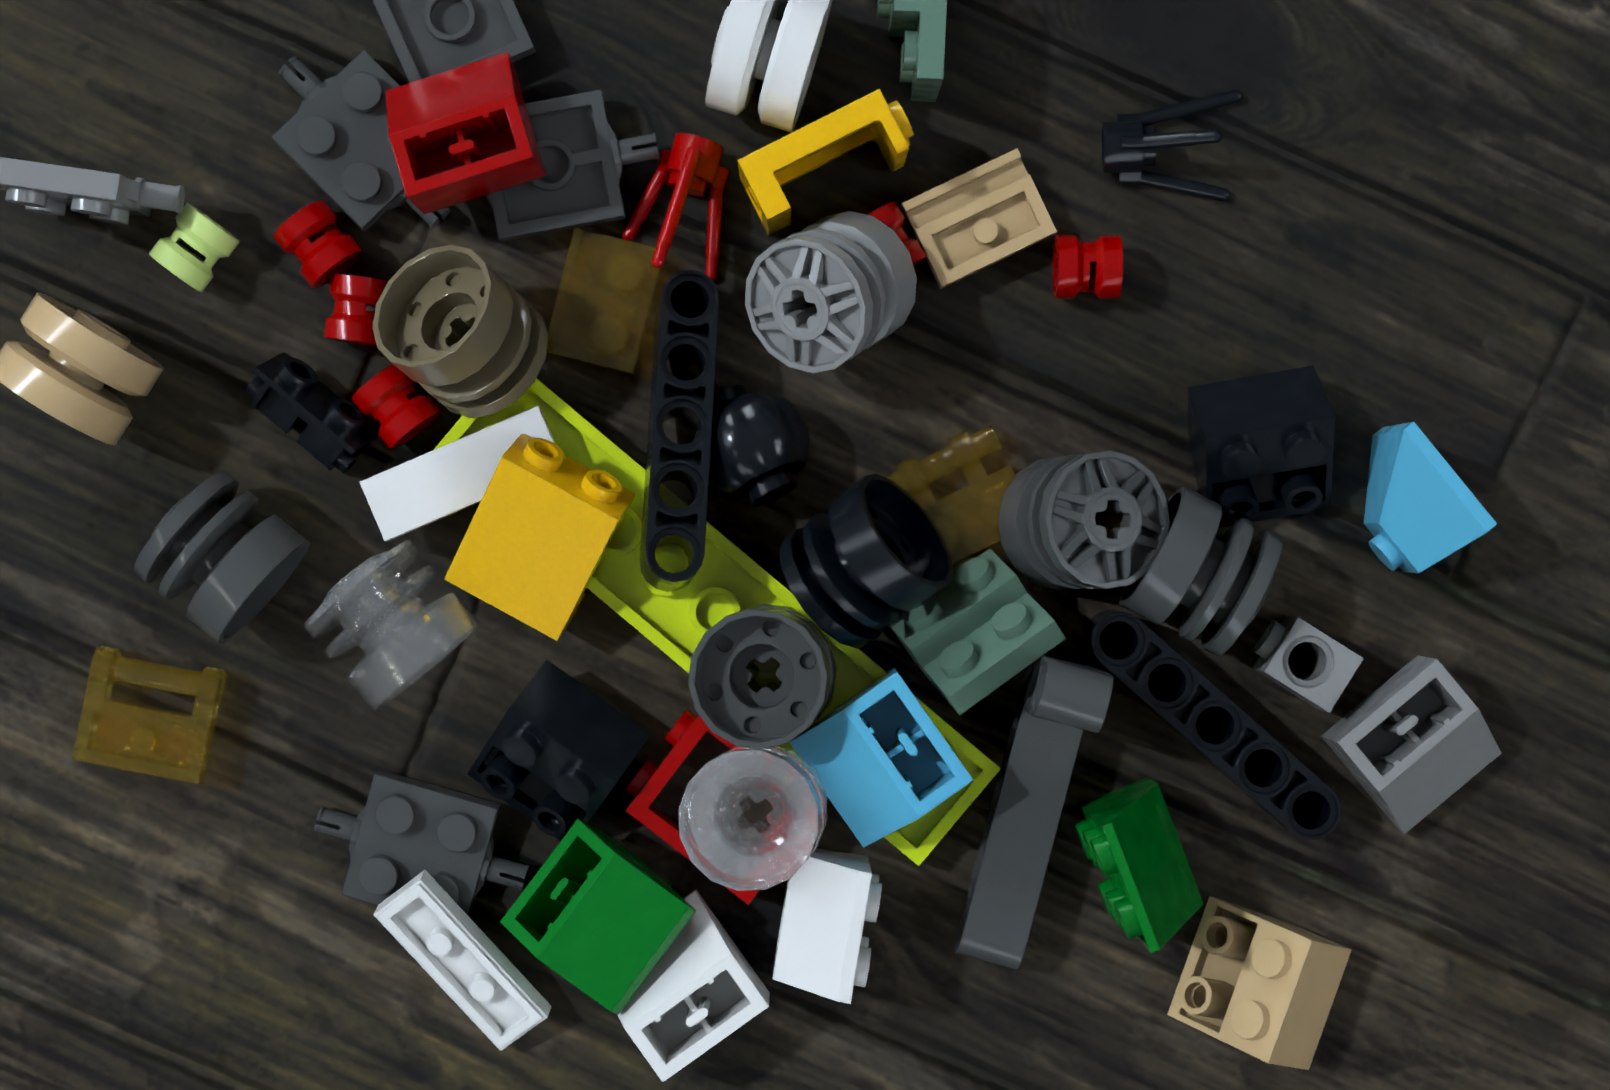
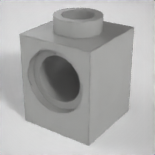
[1252,615,1364,713]

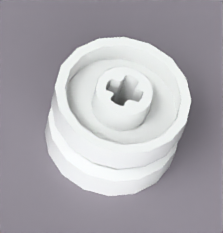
[705,0,833,133]

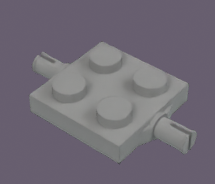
[0,157,185,225]

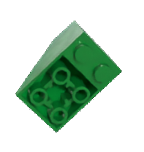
[1074,777,1204,953]

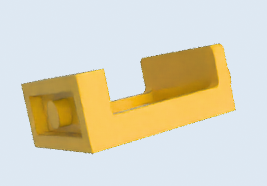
[737,88,914,235]
[444,434,635,641]

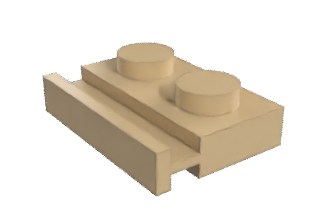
[901,148,1057,289]

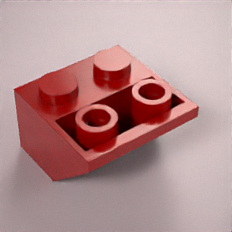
[385,52,547,214]

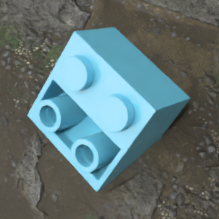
[789,668,973,848]

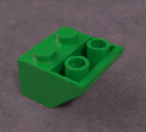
[500,819,696,1015]

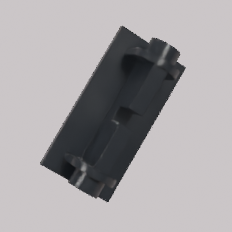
[245,352,379,474]

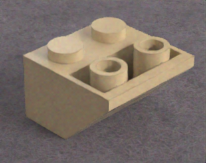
[1167,896,1352,1070]

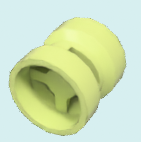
[149,202,240,292]

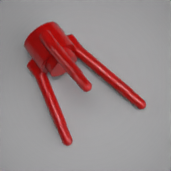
[622,133,730,282]

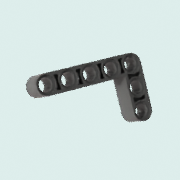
[954,654,1113,969]

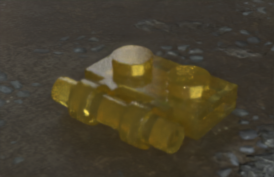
[885,425,1016,564]

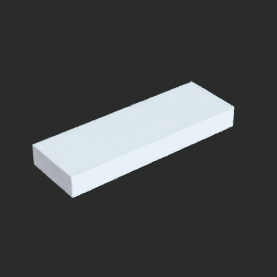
[359,406,556,541]
[373,870,552,1051]

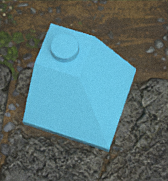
[1364,422,1497,573]

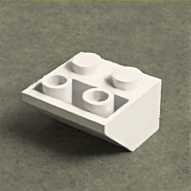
[773,844,882,1004]
[618,890,770,1082]

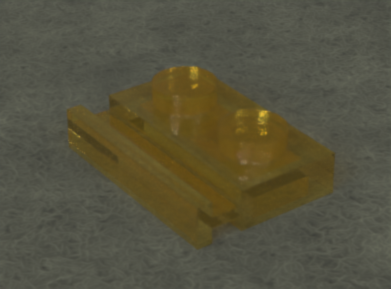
[547,227,662,375]

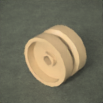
[0,292,164,445]

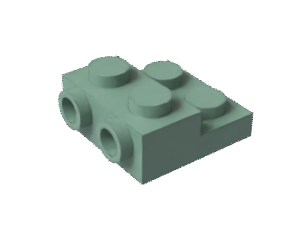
[877,0,947,102]
[891,548,1066,716]

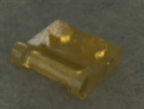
[72,646,227,784]

